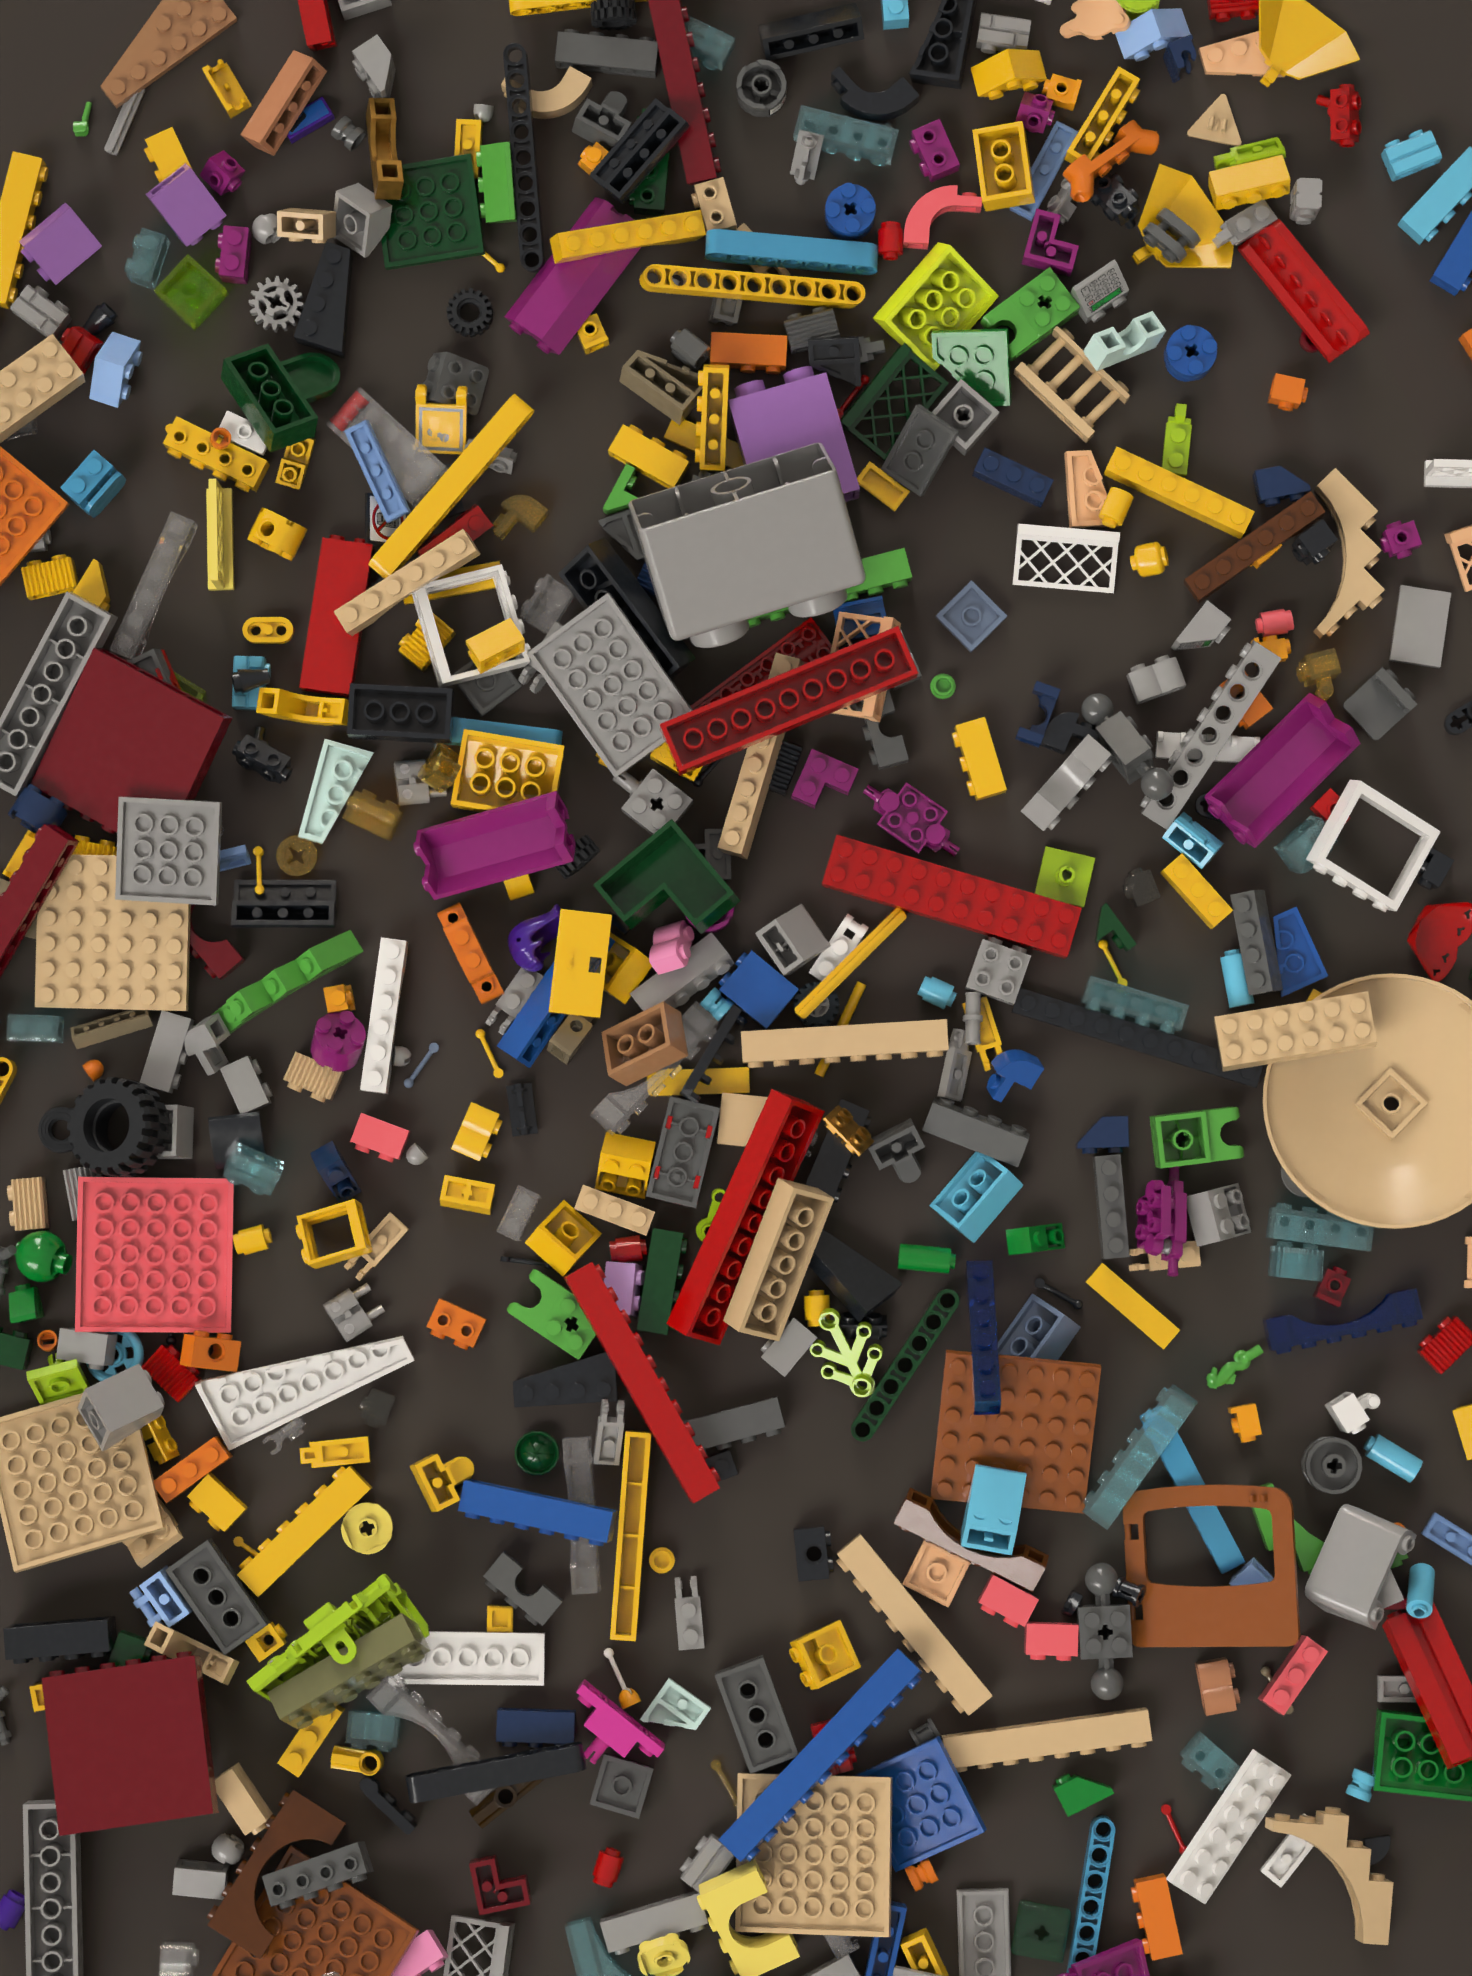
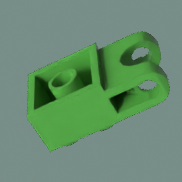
[980,267,1080,361]
[1149,1106,1244,1168]
[507,1269,596,1360]

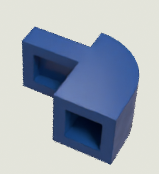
[986,1049,1044,1102]

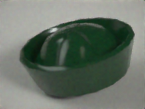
[515,1431,559,1475]

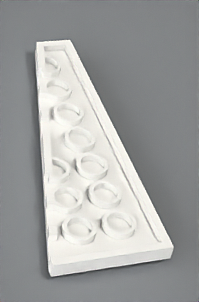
[195,1336,414,1451]

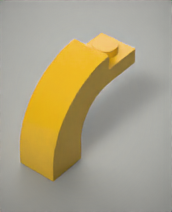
[256,687,349,726]

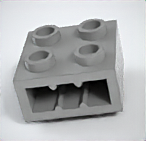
[965,937,1031,1006]

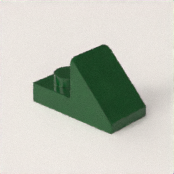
[1095,903,1136,952]

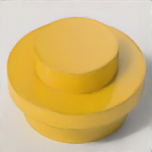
[649,1547,675,1573]

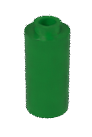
[898,1243,956,1274]

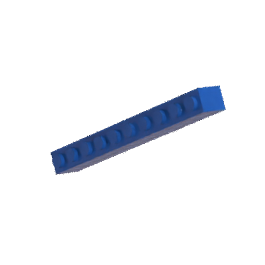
[718,1649,923,1862]

